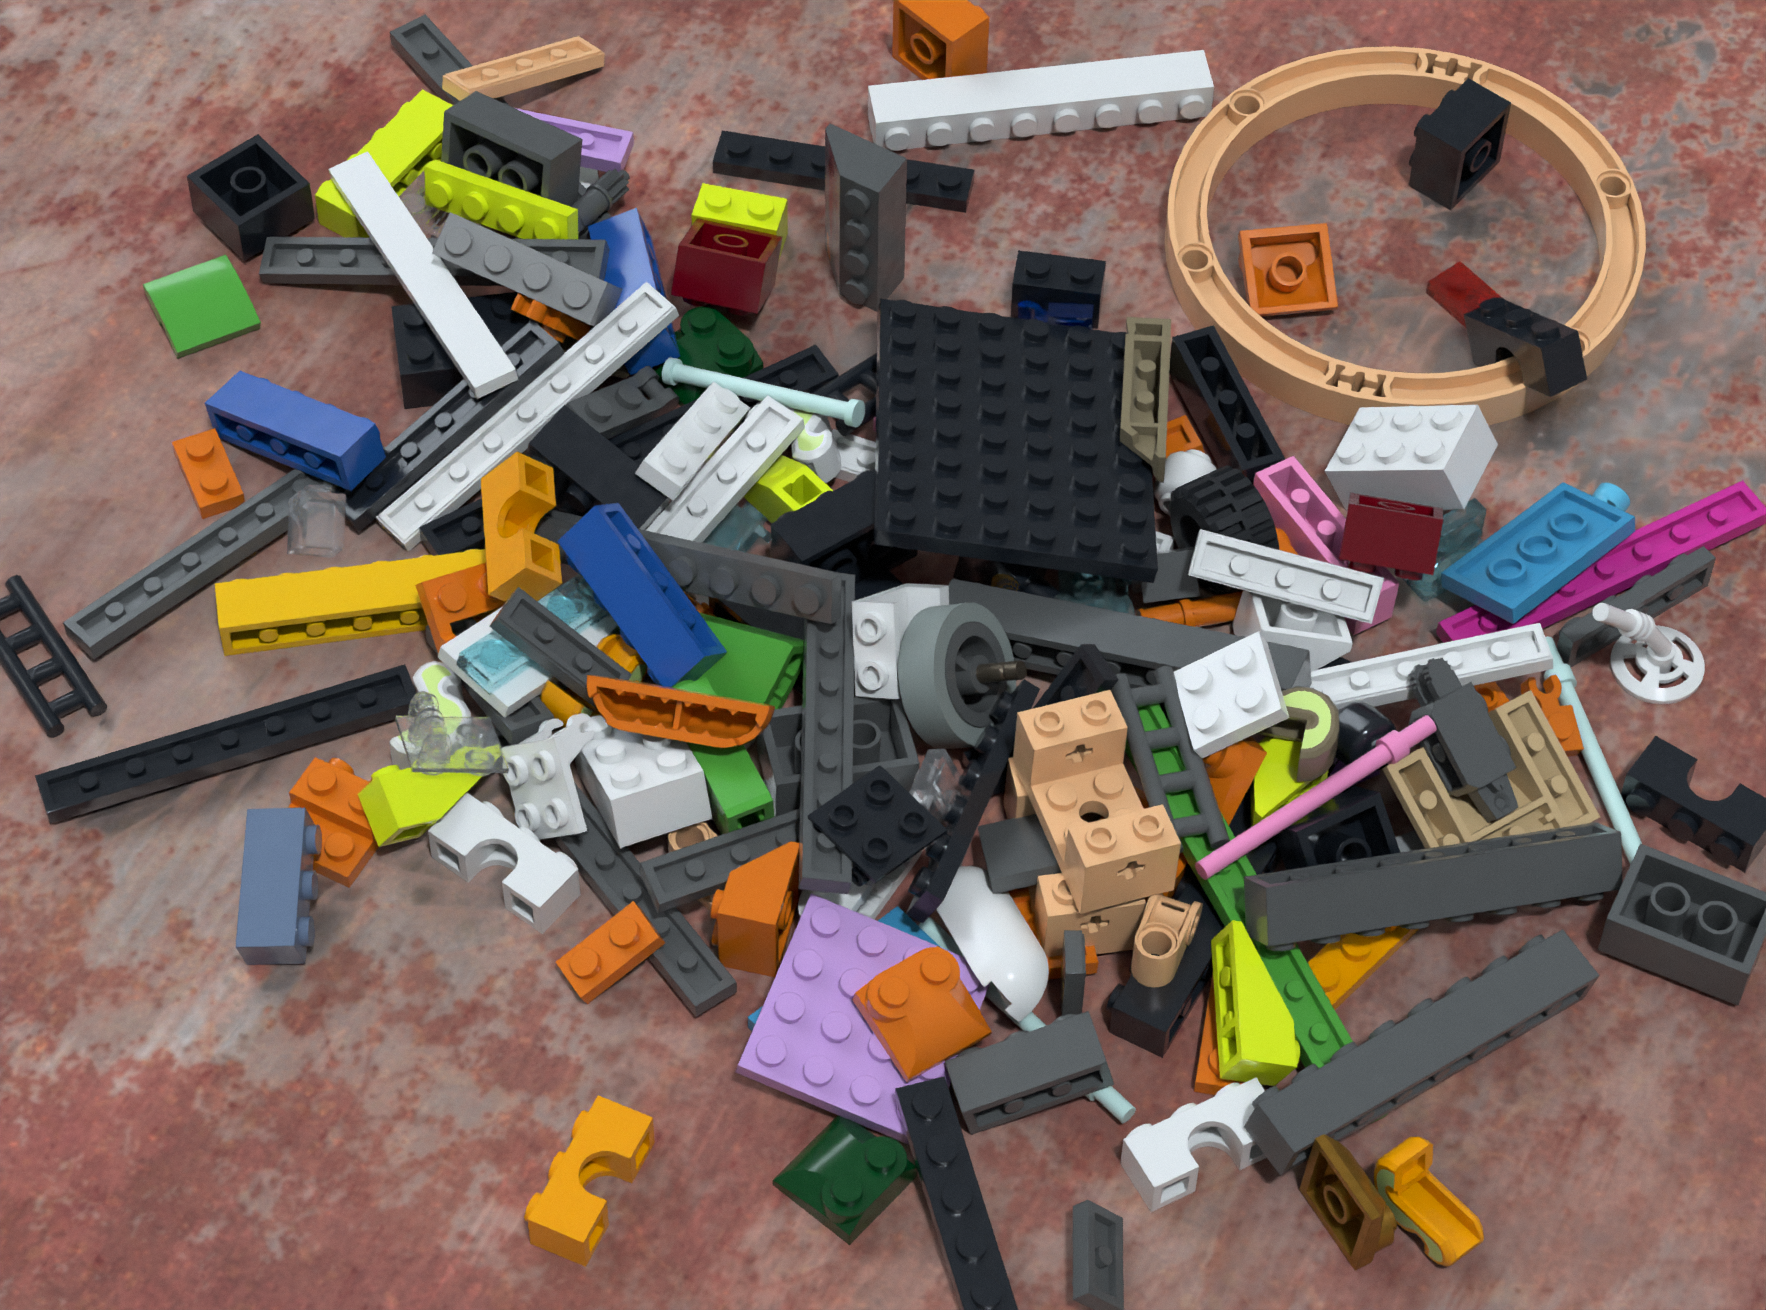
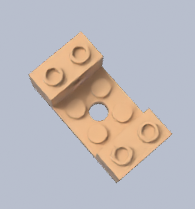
[1013,690,1181,914]
[1004,757,1146,957]

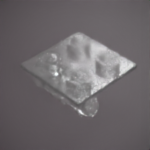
[395,691,509,776]

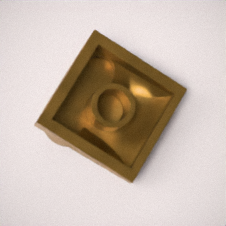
[1299,1134,1397,1271]

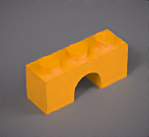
[481,452,562,602]
[524,1095,655,1267]

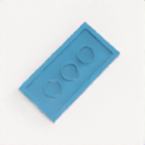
[1441,482,1635,624]

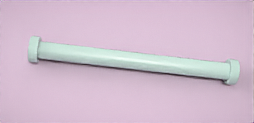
[662,357,865,427]

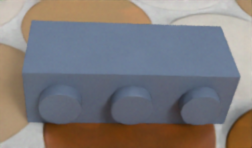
[235,807,322,965]

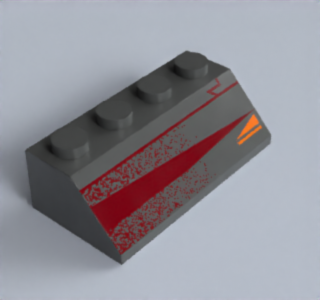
[825,123,907,312]

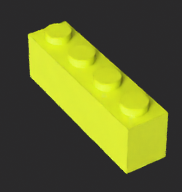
[315,89,453,238]

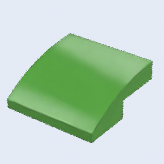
[143,255,261,359]

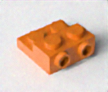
[288,757,379,888]

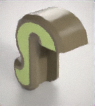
[1256,686,1339,782]

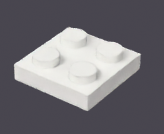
[1174,631,1289,759]

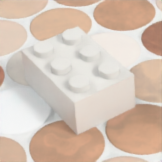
[1325,405,1498,510]
[575,715,712,848]

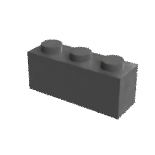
[945,1011,1114,1135]

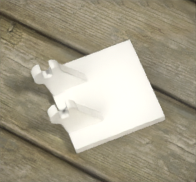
[499,713,595,840]

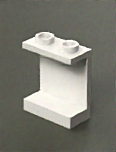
[852,583,949,699]

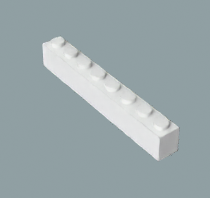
[868,50,1214,151]

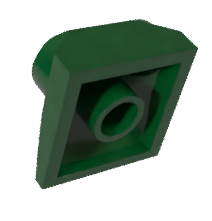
[652,307,764,406]
[773,1115,917,1245]

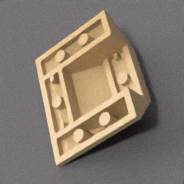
[1382,690,1600,849]

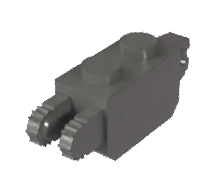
[1408,658,1519,822]

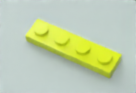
[424,159,578,239]

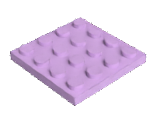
[736,893,990,1145]

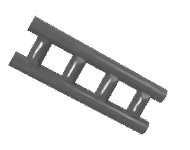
[1111,666,1230,854]

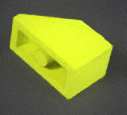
[1250,736,1329,827]

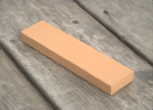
[442,36,605,101]

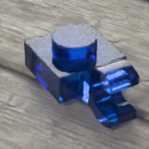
[1018,301,1093,331]

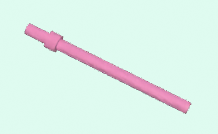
[1195,715,1437,880]

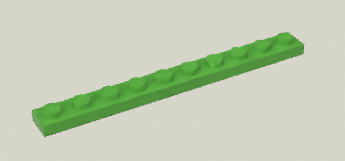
[1125,704,1388,1124]

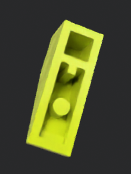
[1211,920,1300,1086]

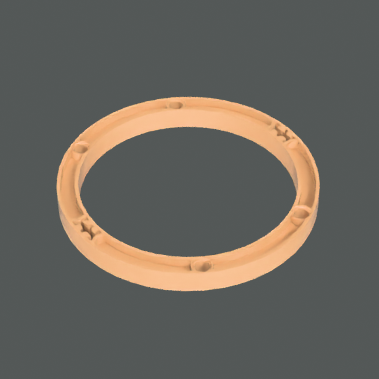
[1165,46,1646,426]

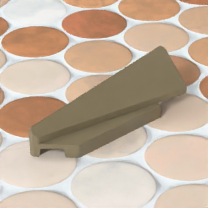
[1120,317,1171,483]

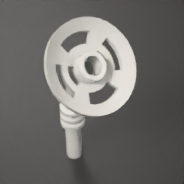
[1593,603,1705,704]

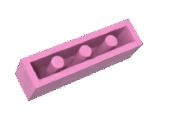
[1253,456,1399,635]

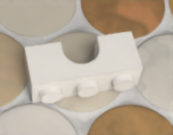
[428,793,581,934]
[1121,1077,1267,1212]

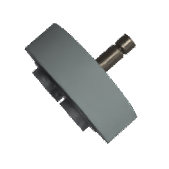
[898,603,1027,749]

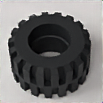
[1169,466,1279,595]

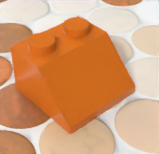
[892,0,990,80]
[711,841,801,977]

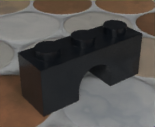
[1464,298,1587,397]
[1621,736,1766,873]

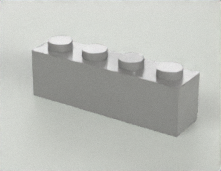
[432,212,623,326]

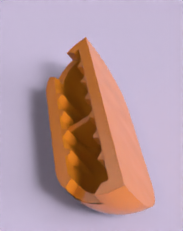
[587,675,775,748]

